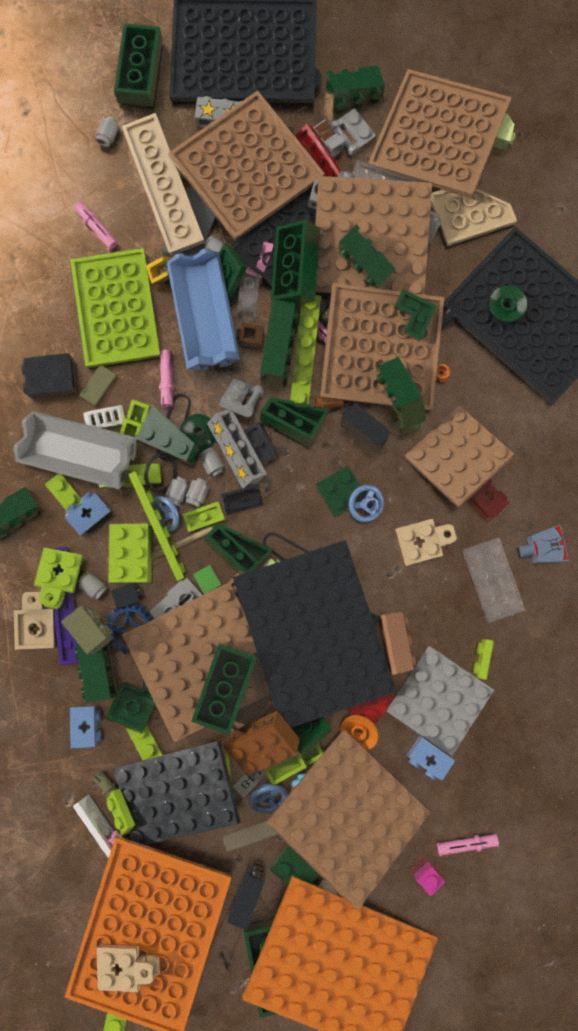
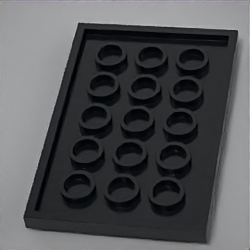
[113,740,241,845]

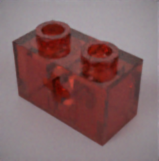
[469,479,510,521]

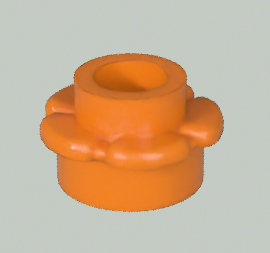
[436,364,451,382]

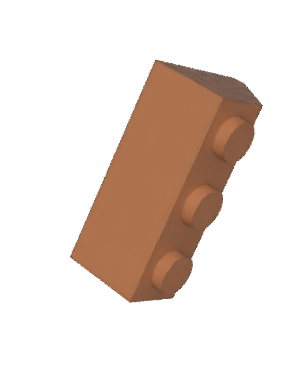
[378,611,416,675]

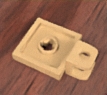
[396,519,457,566]
[14,592,56,650]
[97,944,160,992]

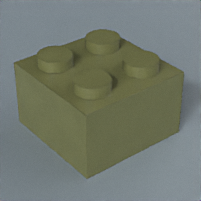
[61,606,114,654]

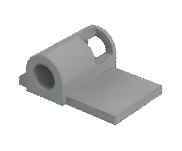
[150,578,202,618]

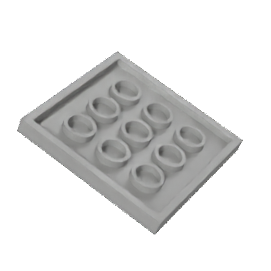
[386,646,494,756]

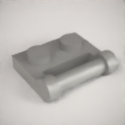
[330,109,376,156]
[219,378,265,417]

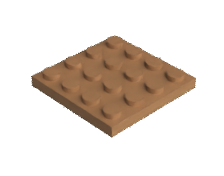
[404,406,514,508]

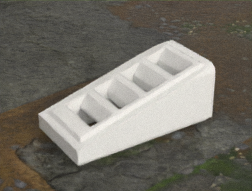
[83,405,125,429]

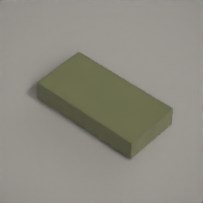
[79,365,117,407]

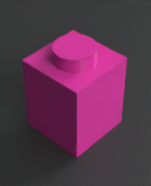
[414,862,445,896]

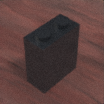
[21,353,76,400]
[341,403,391,454]
[227,865,265,930]

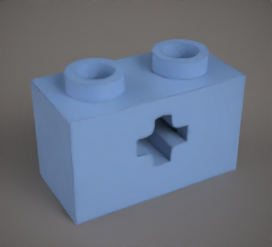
[65,491,110,535]
[70,705,101,748]
[407,736,455,781]

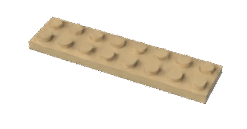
[122,113,205,256]

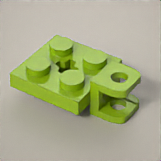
[34,548,83,609]

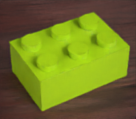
[108,524,153,584]

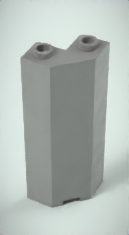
[13,411,136,489]

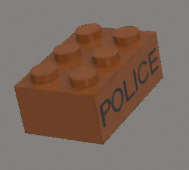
[224,711,300,776]

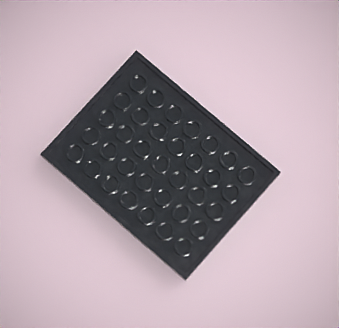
[169,0,317,103]
[443,226,578,405]
[233,540,397,727]

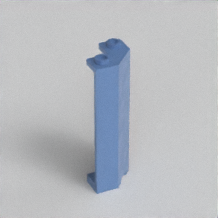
[167,248,240,371]

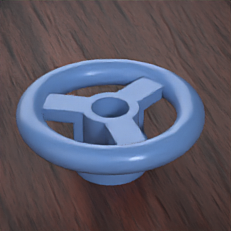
[349,485,384,522]
[152,496,179,532]
[249,783,288,813]

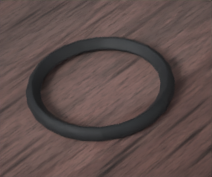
[144,453,177,493]

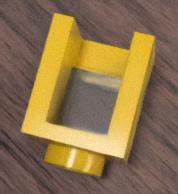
[146,257,173,284]

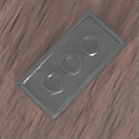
[162,186,216,257]

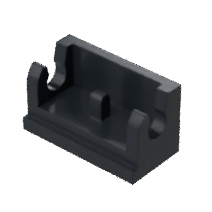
[243,422,280,465]
[221,484,264,515]

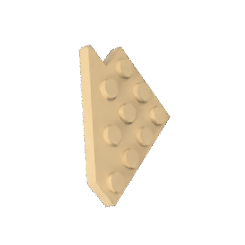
[431,189,517,246]

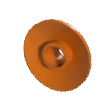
[340,715,379,750]

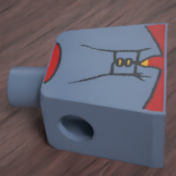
[519,525,569,564]

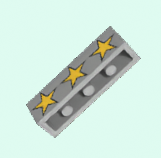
[195,96,242,128]
[207,409,267,488]

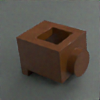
[236,323,264,349]

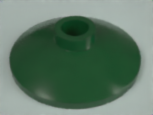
[489,285,527,322]
[180,414,216,451]

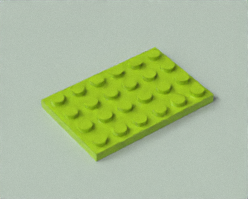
[70,248,160,368]

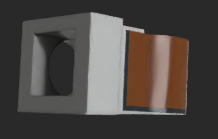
[313,120,345,157]

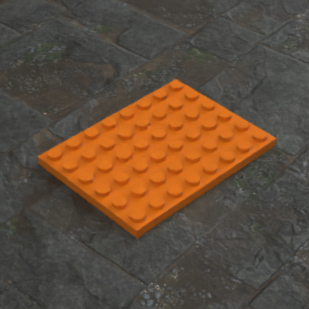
[64,836,232,1031]
[242,876,438,1031]

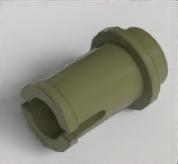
[92,770,117,797]

